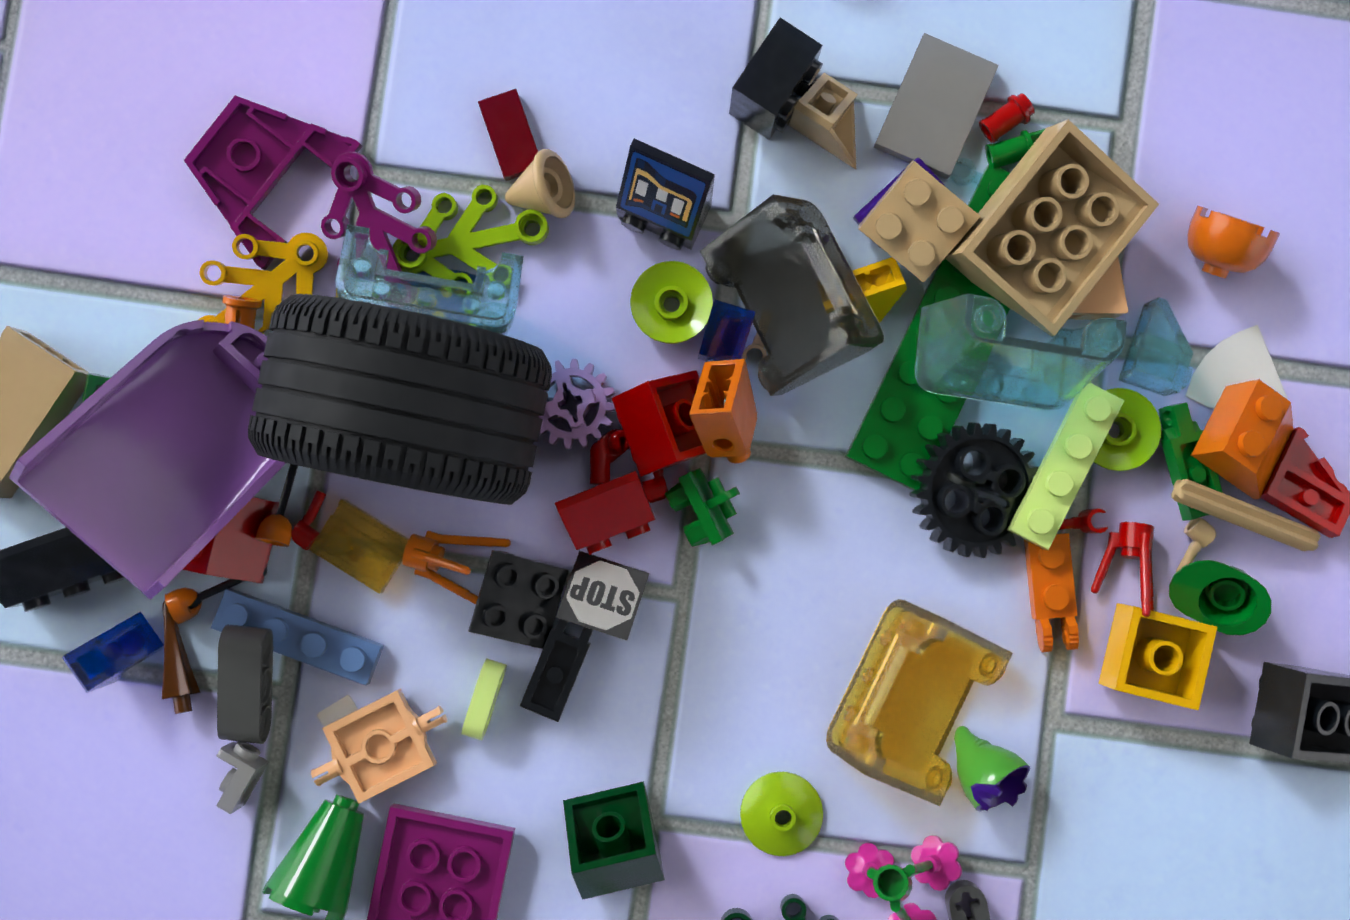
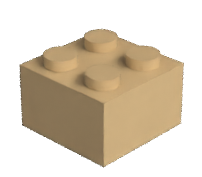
[858,160,981,283]

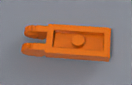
[1024,533,1079,652]

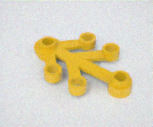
[198,233,328,334]

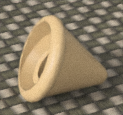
[505,149,575,218]

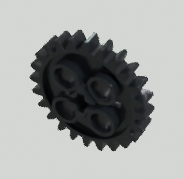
[909,422,1039,558]

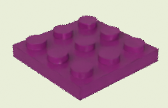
[367,803,516,920]

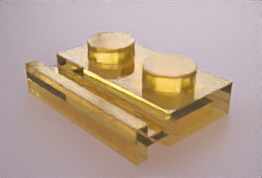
[309,499,409,593]

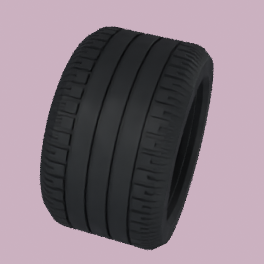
[248,294,552,505]

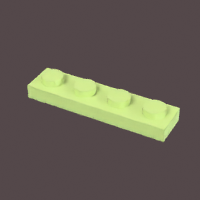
[1007,381,1125,550]

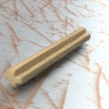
[1171,479,1321,551]

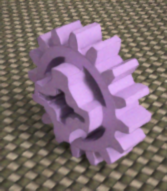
[539,359,616,450]

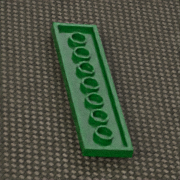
[845,163,1010,491]

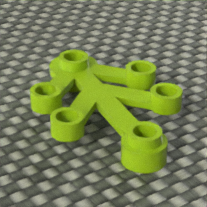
[392,185,549,299]

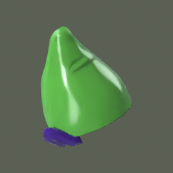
[954,726,1030,812]

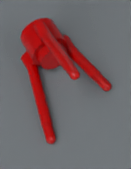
[1091,522,1155,617]

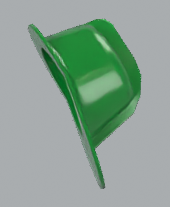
[1169,560,1272,635]

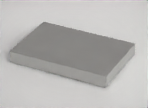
[874,33,999,179]

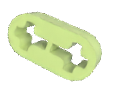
[462,658,507,741]

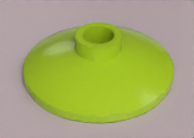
[630,261,713,344]
[1093,388,1161,471]
[740,771,823,856]

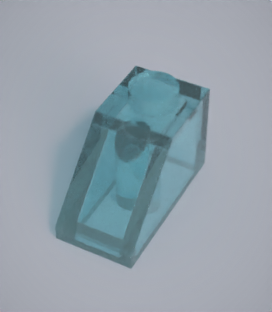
[1118,297,1193,396]

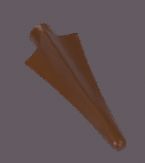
[162,600,201,714]

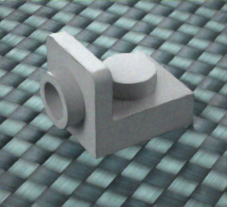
[216,741,269,814]

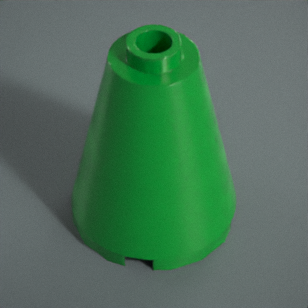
[262,794,364,920]

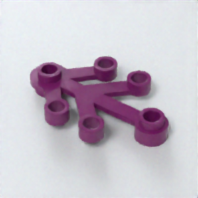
[321,152,437,310]

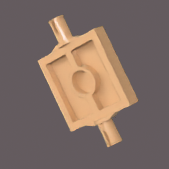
[311,688,447,804]

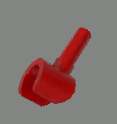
[642,470,668,503]
[291,490,326,550]
[1059,508,1108,533]

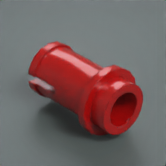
[979,93,1035,143]

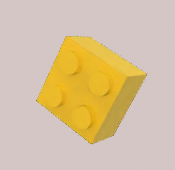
[1098,603,1218,711]

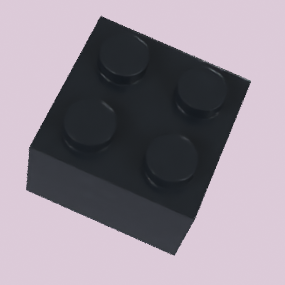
[729,17,823,140]

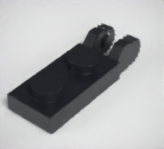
[520,619,593,722]

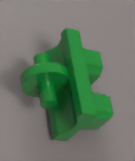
[665,468,740,547]

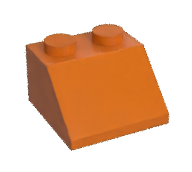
[1191,379,1294,500]

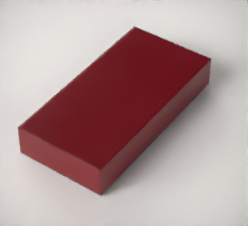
[478,88,538,181]

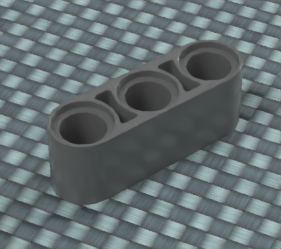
[217,624,273,744]

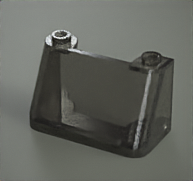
[700,194,884,396]

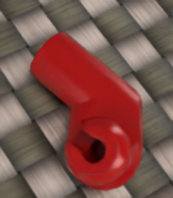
[590,429,630,485]

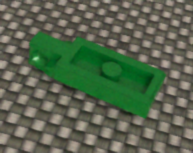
[1158,402,1223,521]

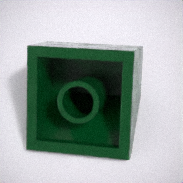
[563,781,665,900]

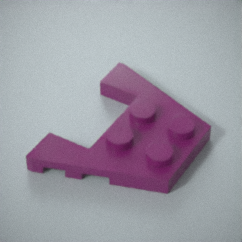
[184,95,362,270]

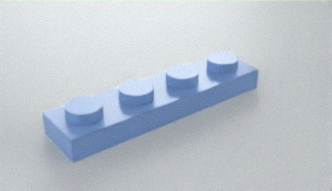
[211,588,384,686]

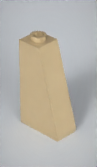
[0,326,88,498]

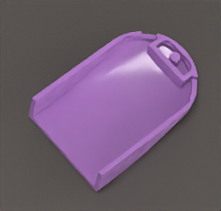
[9,320,286,600]

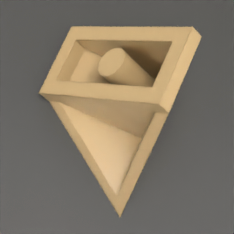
[789,73,858,169]

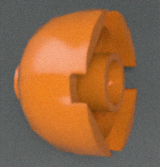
[1187,205,1280,279]

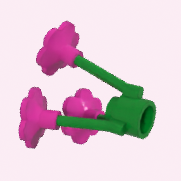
[845,835,962,920]

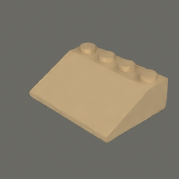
[945,119,1159,336]

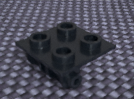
[468,550,569,649]

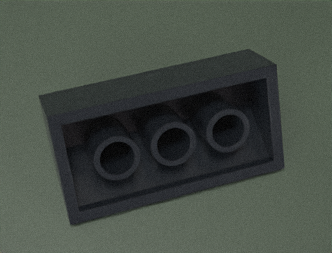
[0,527,126,612]

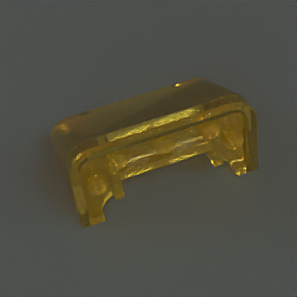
[826,599,1013,806]

